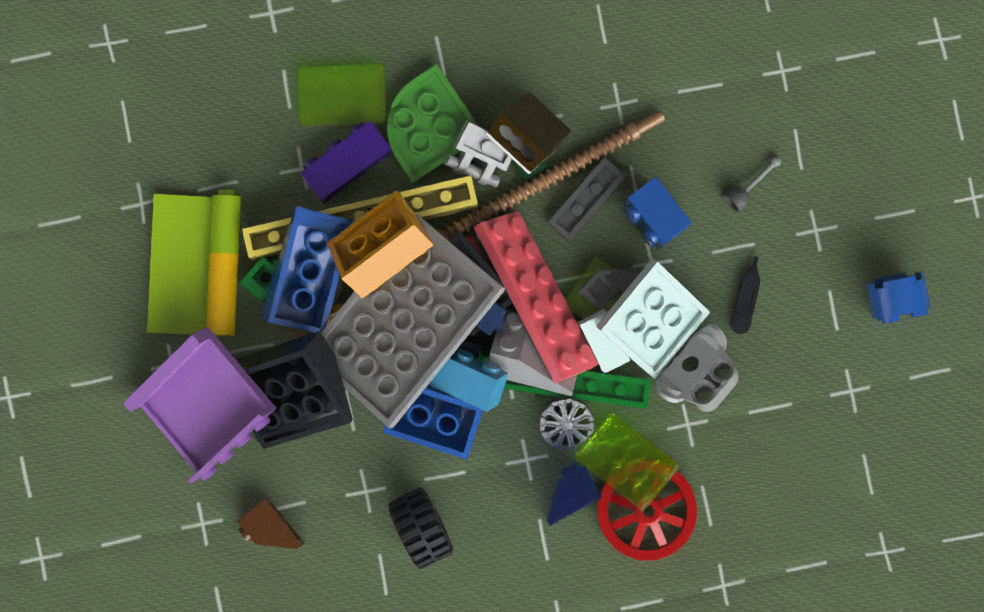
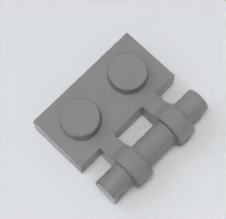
[444,120,512,187]

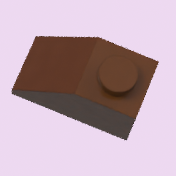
[238,498,305,549]

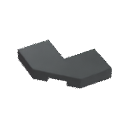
[578,268,642,311]

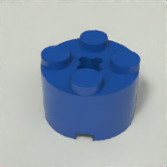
[865,271,931,324]

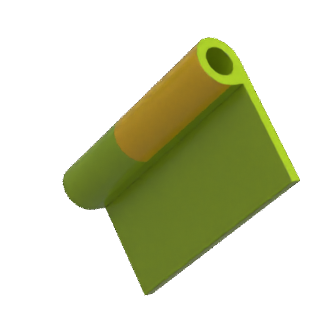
[147,190,241,336]

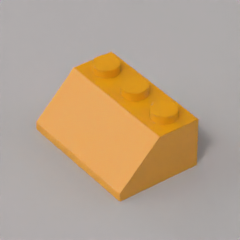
[327,190,433,298]

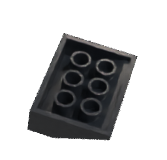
[236,331,353,449]

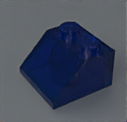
[545,462,602,526]

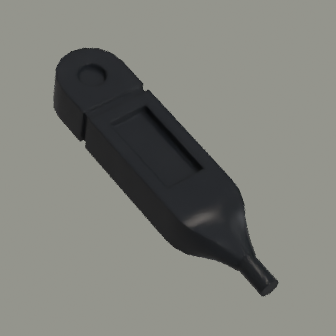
[731,256,760,334]

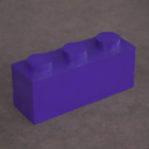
[300,121,392,204]

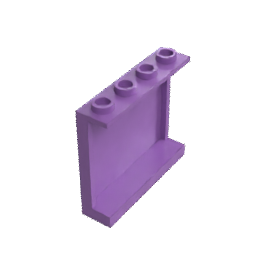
[123,326,276,484]

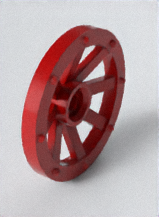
[597,461,697,561]

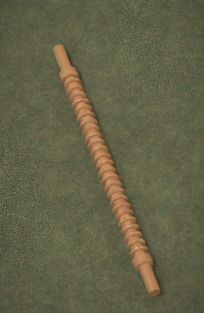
[437,111,665,239]

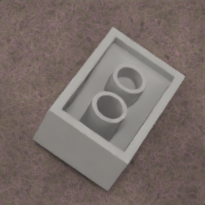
[489,310,577,396]

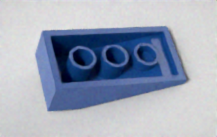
[261,206,353,333]

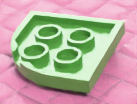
[387,64,478,184]

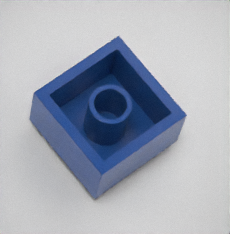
[623,177,692,250]

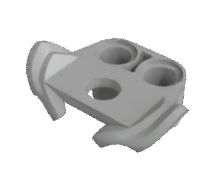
[654,324,739,412]

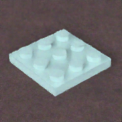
[596,259,710,379]

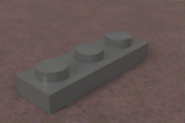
[547,157,626,242]

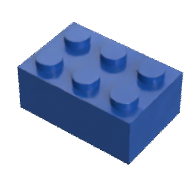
[383,385,483,459]

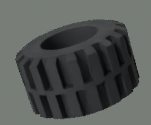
[388,487,453,569]

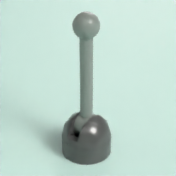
[723,156,782,213]

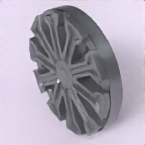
[540,397,594,451]

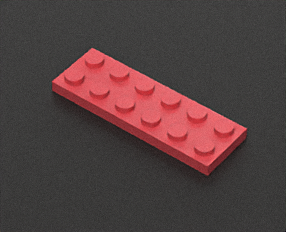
[474,211,599,384]

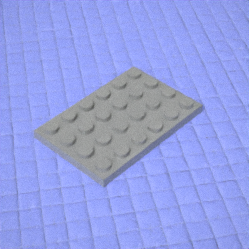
[321,214,505,429]

